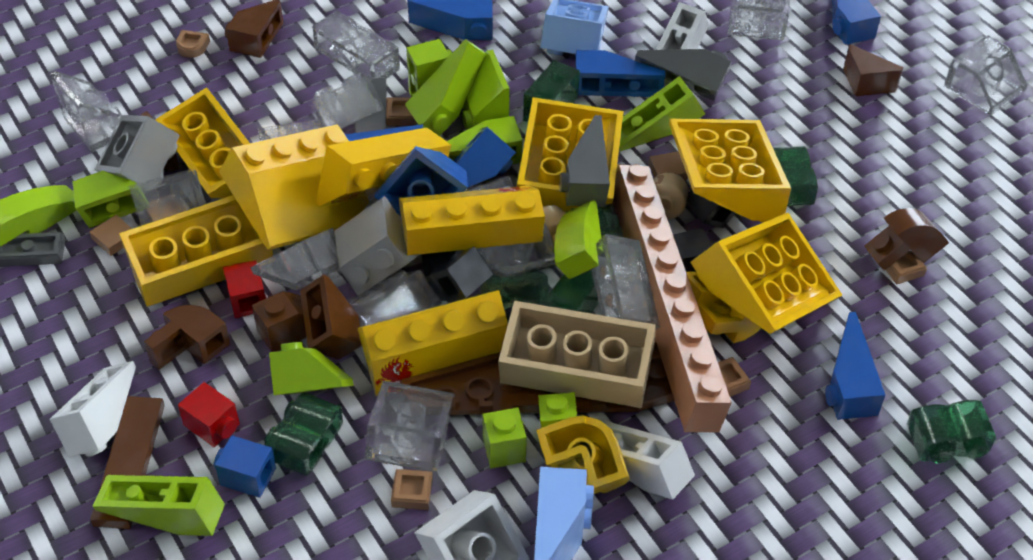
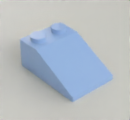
[540,0,609,57]
[534,467,594,560]

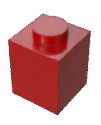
[223,260,266,318]
[178,382,240,447]

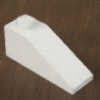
[656,2,709,87]
[50,361,136,457]
[601,420,695,500]

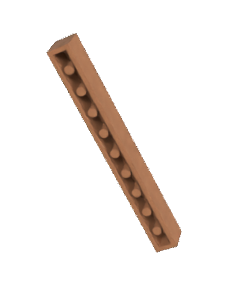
[613,164,732,432]

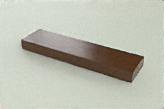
[90,396,165,529]

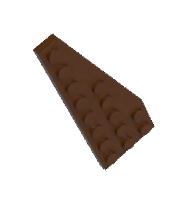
[401,311,675,416]

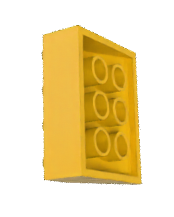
[517,97,623,212]
[669,119,791,222]
[219,124,370,250]
[690,212,842,334]

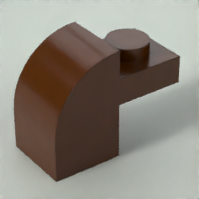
[864,208,949,271]
[144,305,231,370]

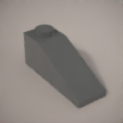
[635,49,732,101]
[559,115,610,207]

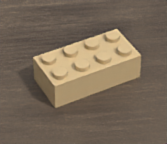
[498,301,656,408]

